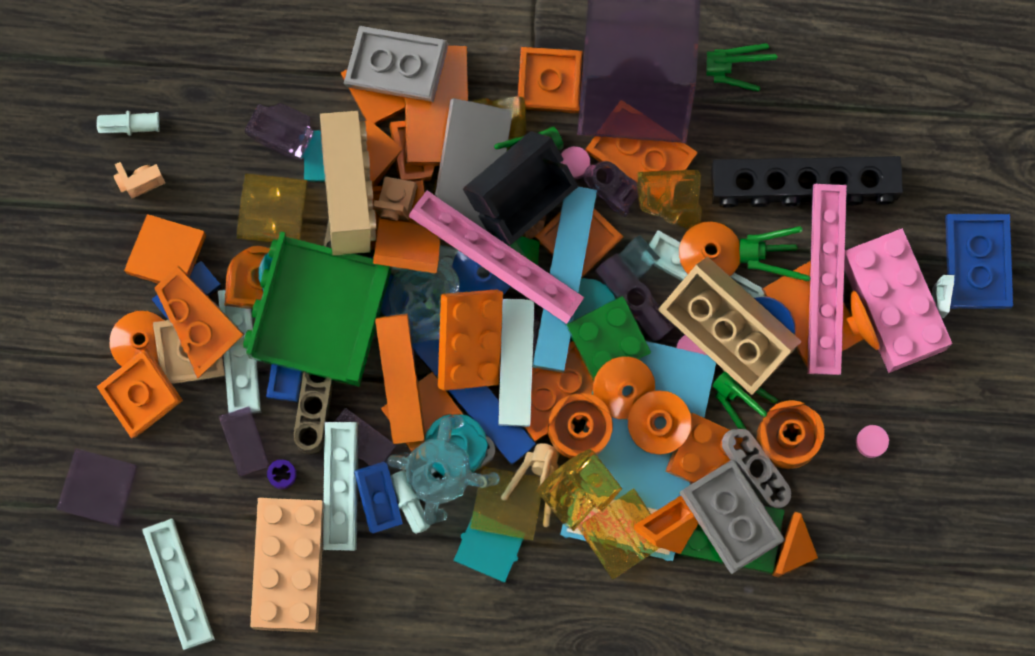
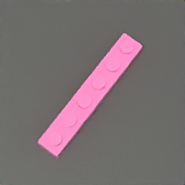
[807,184,847,375]
[409,191,584,324]

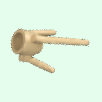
[501,443,560,527]

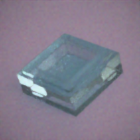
[617,235,660,280]

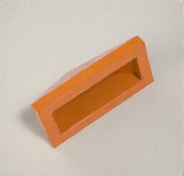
[364,120,403,187]
[634,496,699,554]
[772,512,818,577]

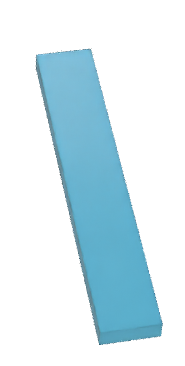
[533,187,597,373]

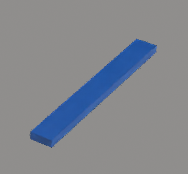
[370,255,536,466]

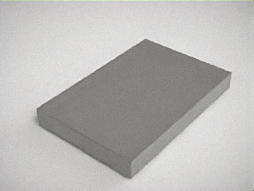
[344,26,449,102]
[679,459,785,574]

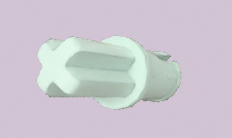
[97,111,160,136]
[391,470,430,534]

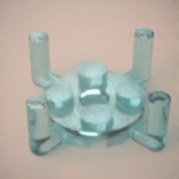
[388,416,500,525]

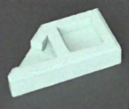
[932,275,954,318]

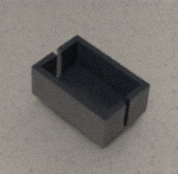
[463,131,579,245]

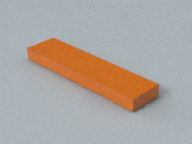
[375,314,425,444]

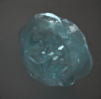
[388,259,460,344]

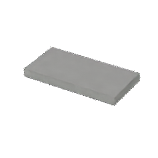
[435,98,513,231]

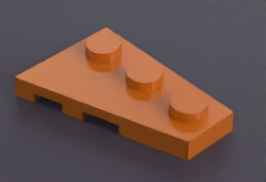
[155,266,245,379]

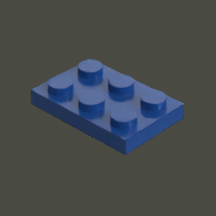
[945,214,1013,309]

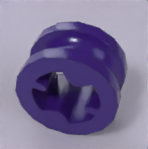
[267,459,297,490]

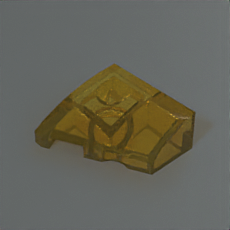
[637,170,702,230]

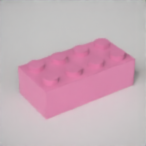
[844,228,953,373]

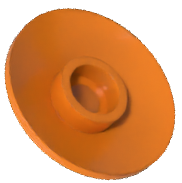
[679,222,740,276]
[846,291,880,350]
[110,311,165,367]
[593,356,655,419]
[628,390,692,455]

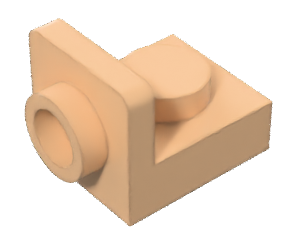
[114,162,165,199]
[373,177,417,221]

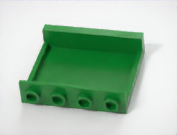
[243,231,392,387]

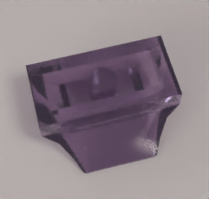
[244,103,315,161]

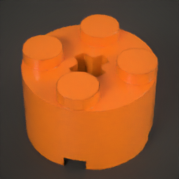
[548,393,613,460]
[757,400,824,469]

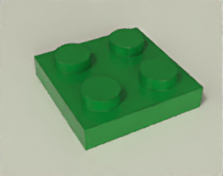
[565,296,651,381]

